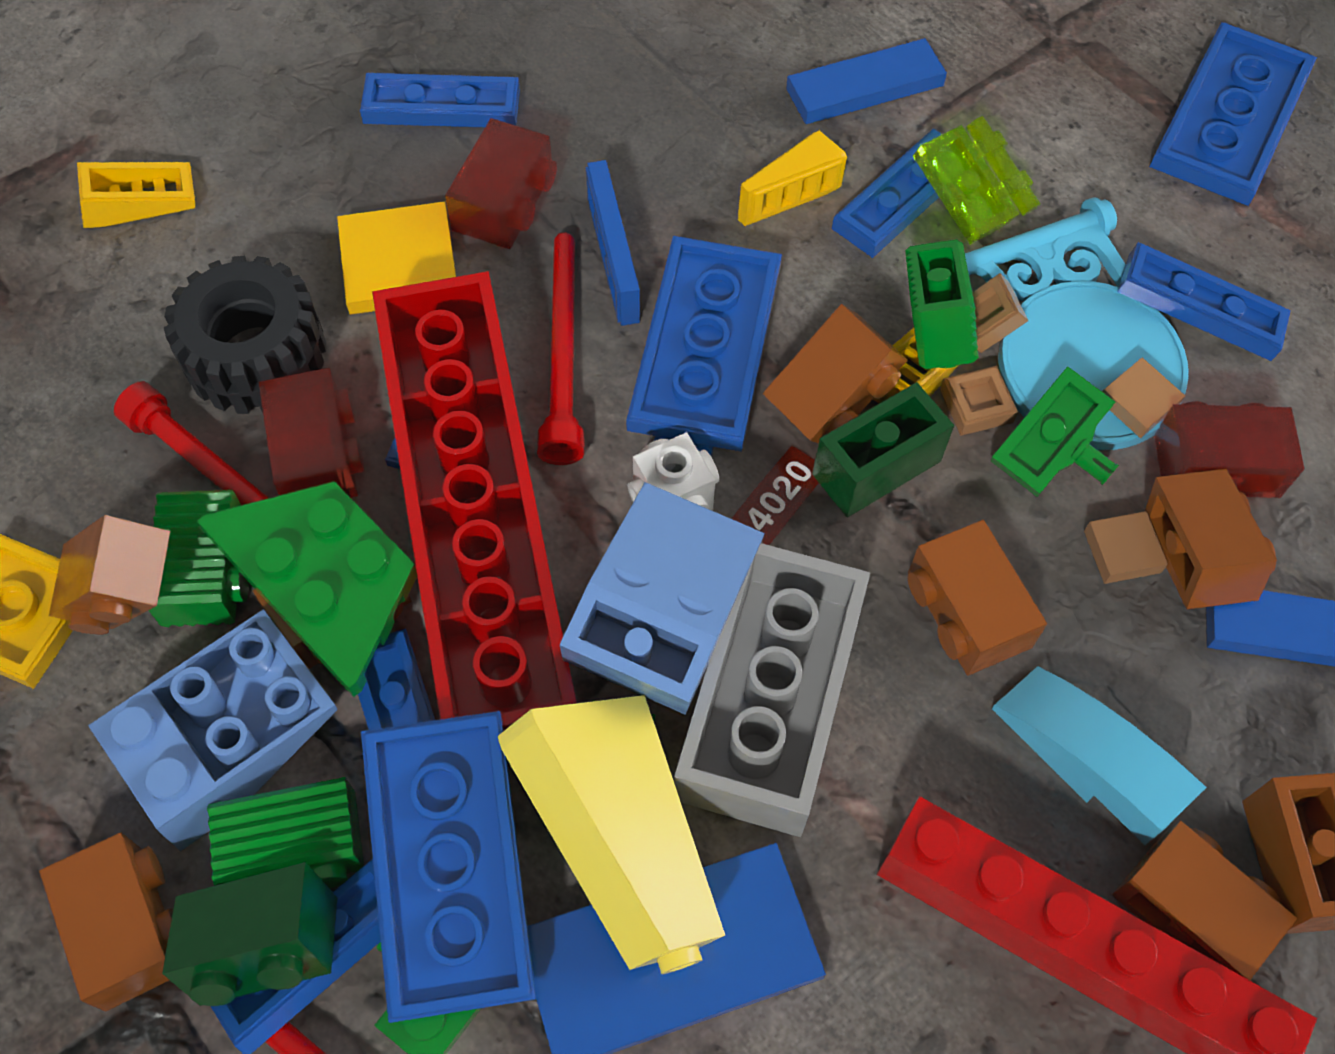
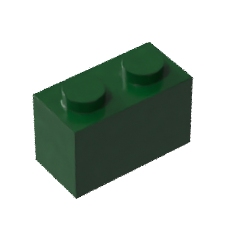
[812,382,954,518]
[162,862,338,1006]

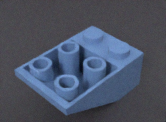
[560,482,765,715]
[88,609,338,851]

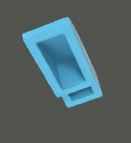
[992,666,1207,845]

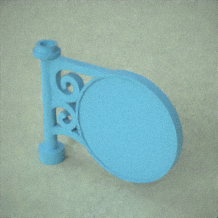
[965,197,1189,450]

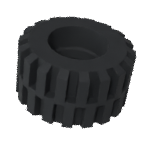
[164,255,326,414]

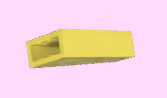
[498,695,725,974]

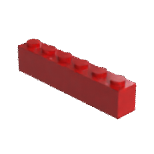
[877,796,1317,1054]

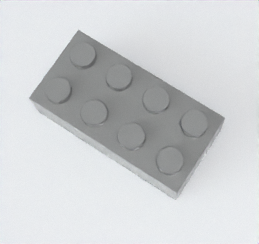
[674,543,871,838]

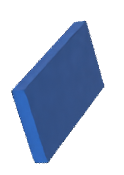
[1149,22,1317,206]
[626,236,782,452]
[361,711,536,1023]
[528,843,826,1054]

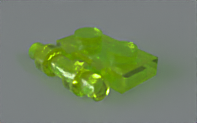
[913,116,1041,245]

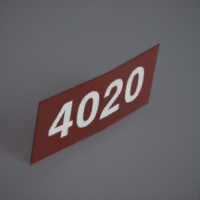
[731,446,819,545]

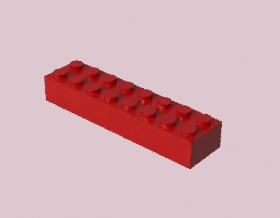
[372,271,577,730]

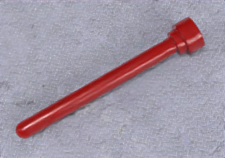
[537,232,584,465]
[114,381,268,505]

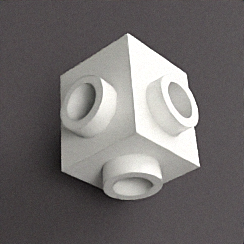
[627,432,719,511]

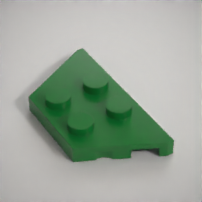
[197,481,417,697]

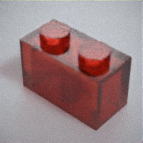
[445,118,557,250]
[259,368,365,498]
[1154,401,1305,498]

